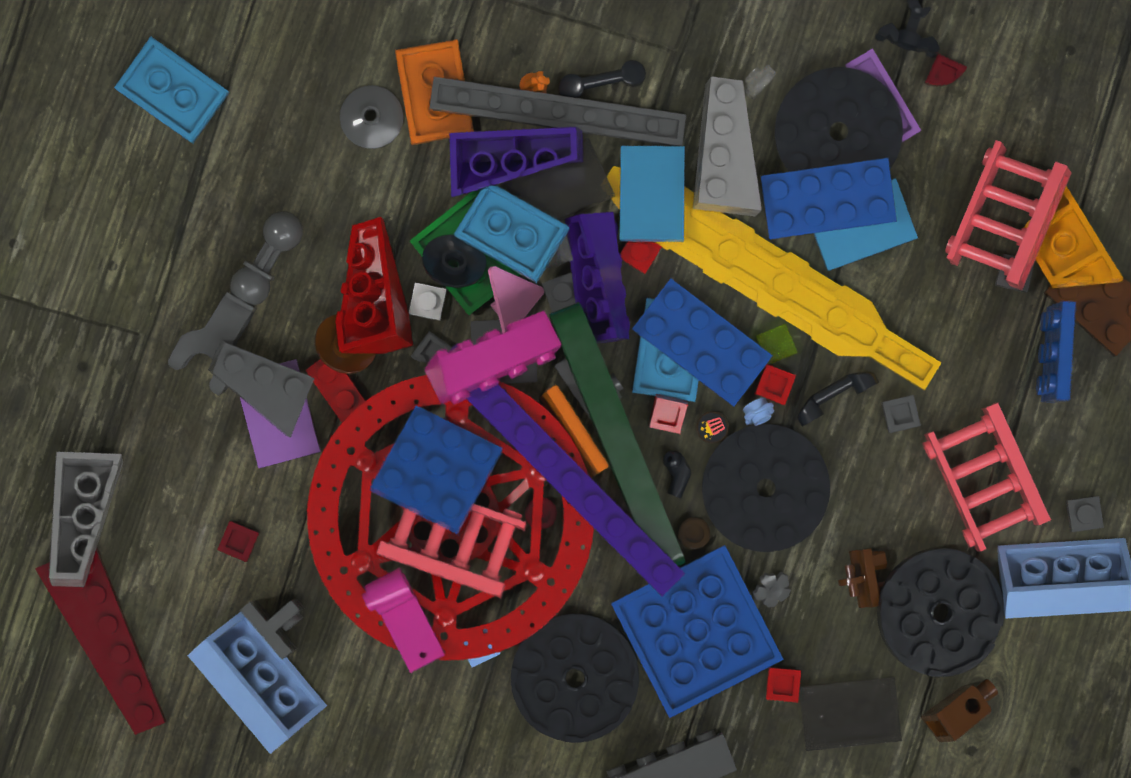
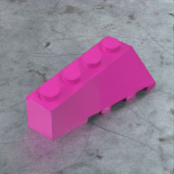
[424,311,562,404]

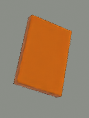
[395,39,474,145]
[540,385,609,478]

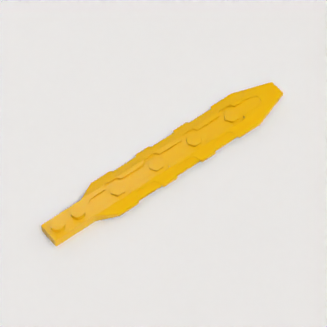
[601,166,941,390]

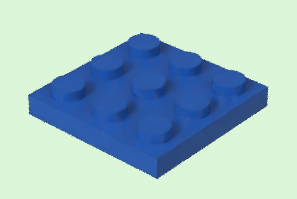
[1036,301,1076,403]
[370,406,503,534]

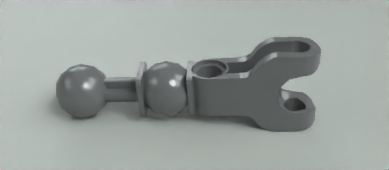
[168,211,303,396]

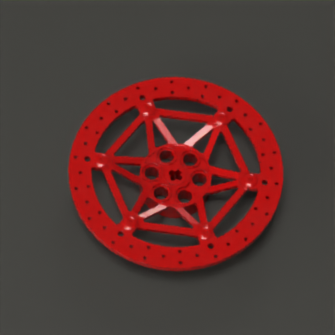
[307,375,594,660]

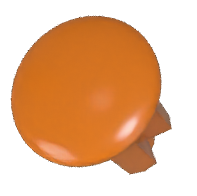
[519,71,550,93]

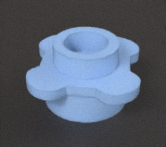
[743,398,775,426]

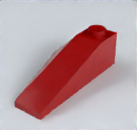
[335,217,413,354]

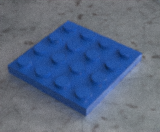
[611,545,784,718]

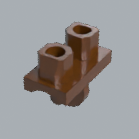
[838,549,887,608]

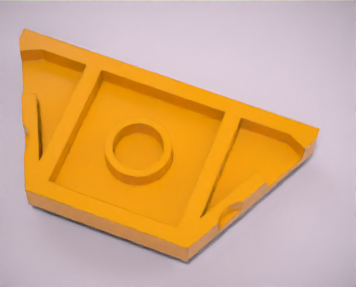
[1024,186,1124,288]

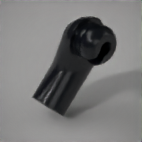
[663,451,691,499]

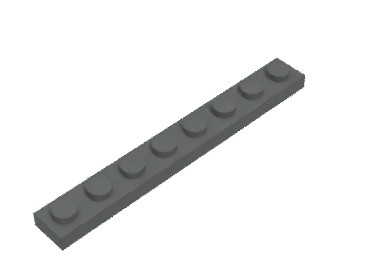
[429,77,686,146]

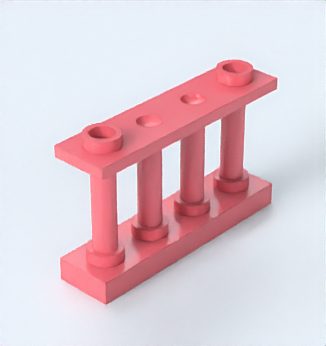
[945,140,1071,290]
[923,403,1051,552]
[377,504,527,598]

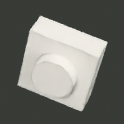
[409,283,447,321]

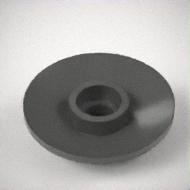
[340,85,403,149]

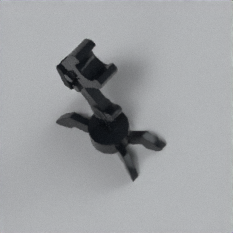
[875,0,940,59]

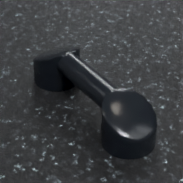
[559,60,646,98]
[797,372,879,427]

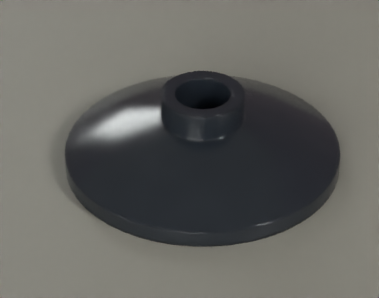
[422,235,486,288]

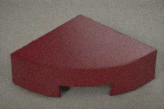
[924,53,967,87]

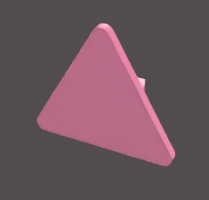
[488,266,544,333]

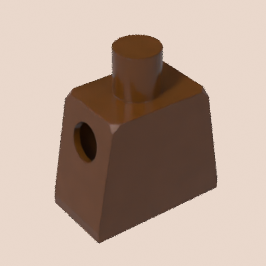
[920,679,998,742]

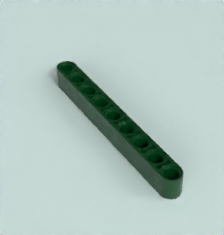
[549,302,686,566]

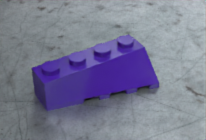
[449,127,583,198]
[565,212,630,344]

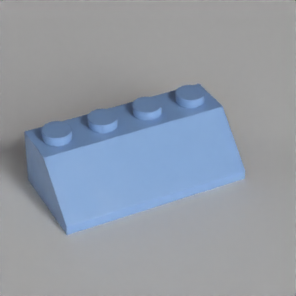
[997,538,1131,619]
[188,611,327,754]

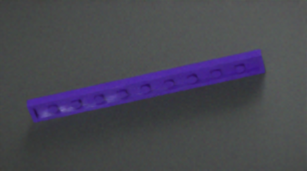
[448,343,685,597]

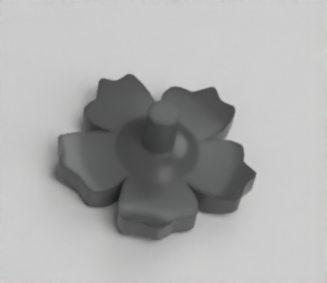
[753,572,791,607]

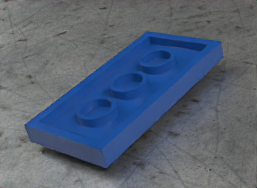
[761,158,897,239]
[632,278,773,407]

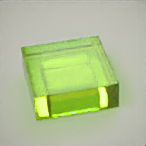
[756,323,798,365]

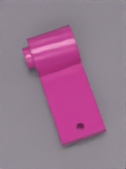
[362,567,445,673]

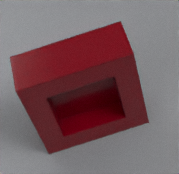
[217,521,260,562]

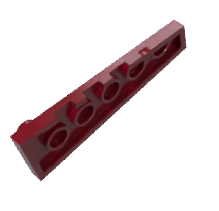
[35,548,166,735]

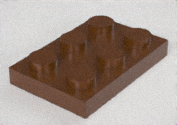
[1043,276,1131,357]

